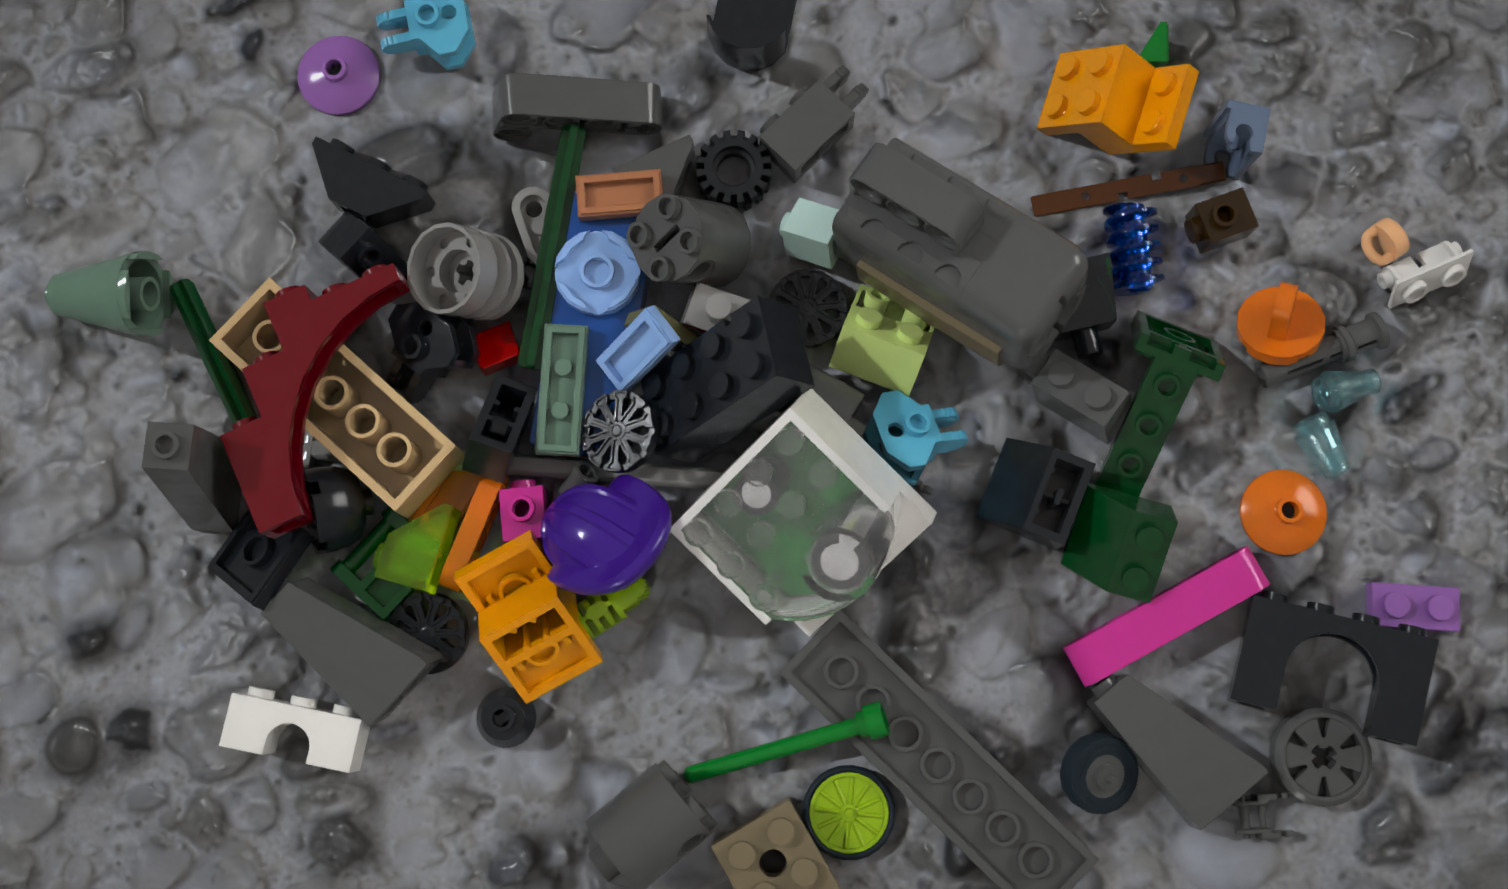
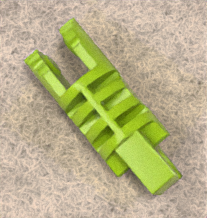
[577,576,651,639]

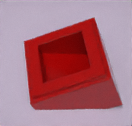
[475,321,520,376]

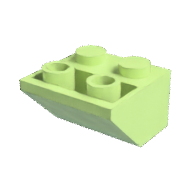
[829,284,935,396]

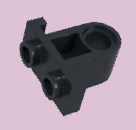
[318,210,407,281]

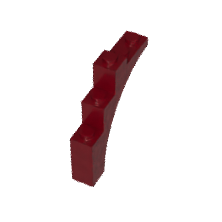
[220,263,410,539]

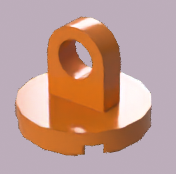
[1236,282,1325,366]

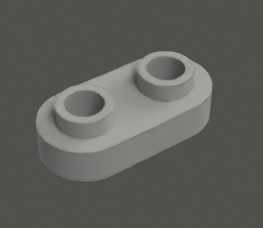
[512,187,549,266]

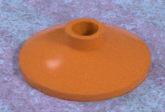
[1239,470,1327,555]

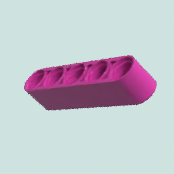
[1063,546,1270,687]

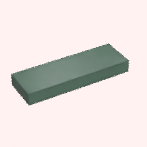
[535,324,590,457]

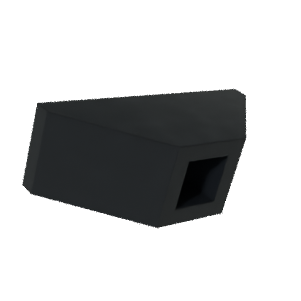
[312,136,436,229]

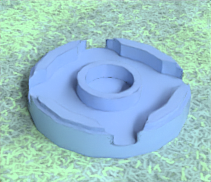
[555,230,641,317]

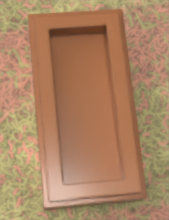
[575,169,663,222]

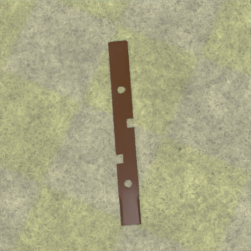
[1031,161,1226,217]

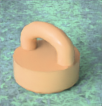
[1361,218,1410,266]

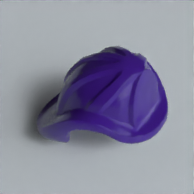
[540,474,672,596]

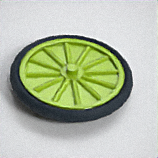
[802,765,896,860]

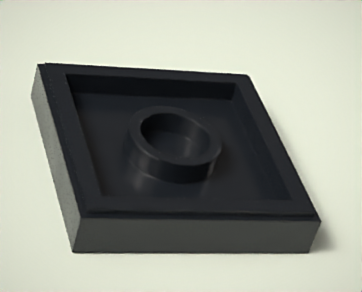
[207,508,315,611]

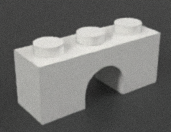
[219,686,370,773]

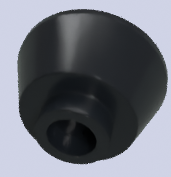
[476,687,536,748]

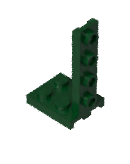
[1094,310,1226,497]

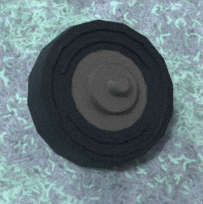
[1060,732,1139,814]

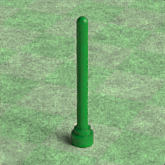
[683,701,890,783]

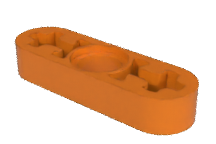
[439,476,509,593]

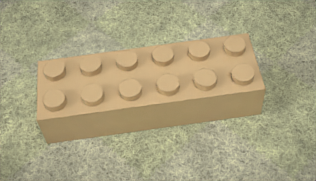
[209,277,465,519]

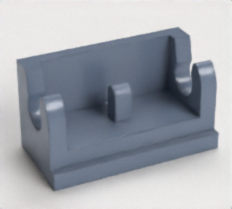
[1203,99,1271,180]

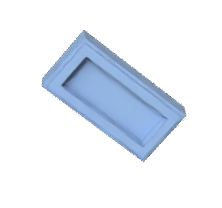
[595,305,681,391]

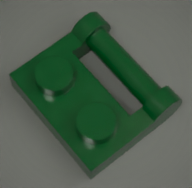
[330,506,447,621]

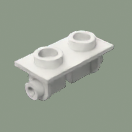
[1377,241,1474,309]

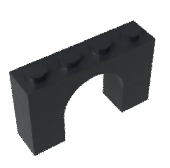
[1227,591,1439,748]

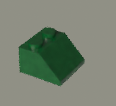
[1060,483,1178,603]

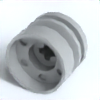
[407,222,524,321]

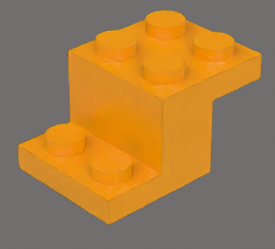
[1037,44,1199,155]
[454,529,603,704]

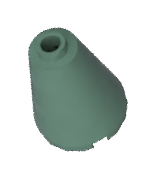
[45,251,175,337]

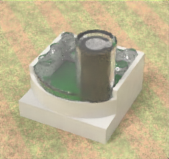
[671,388,937,637]

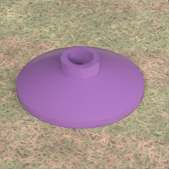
[298,36,381,116]

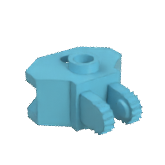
[376,0,476,70]
[863,390,969,486]

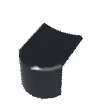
[706,0,797,71]

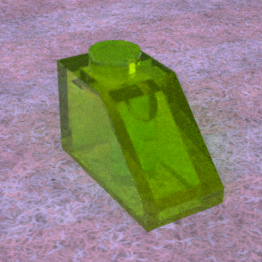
[373,503,462,596]

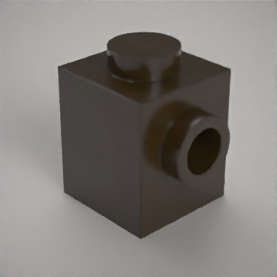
[1184,187,1259,254]

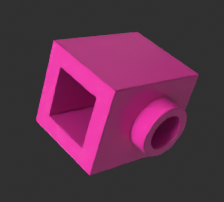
[499,479,549,543]

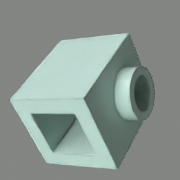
[779,197,839,269]

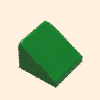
[1140,22,1169,68]

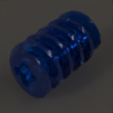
[1102,202,1165,296]

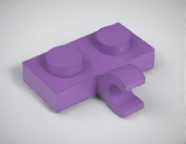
[1366,582,1460,637]

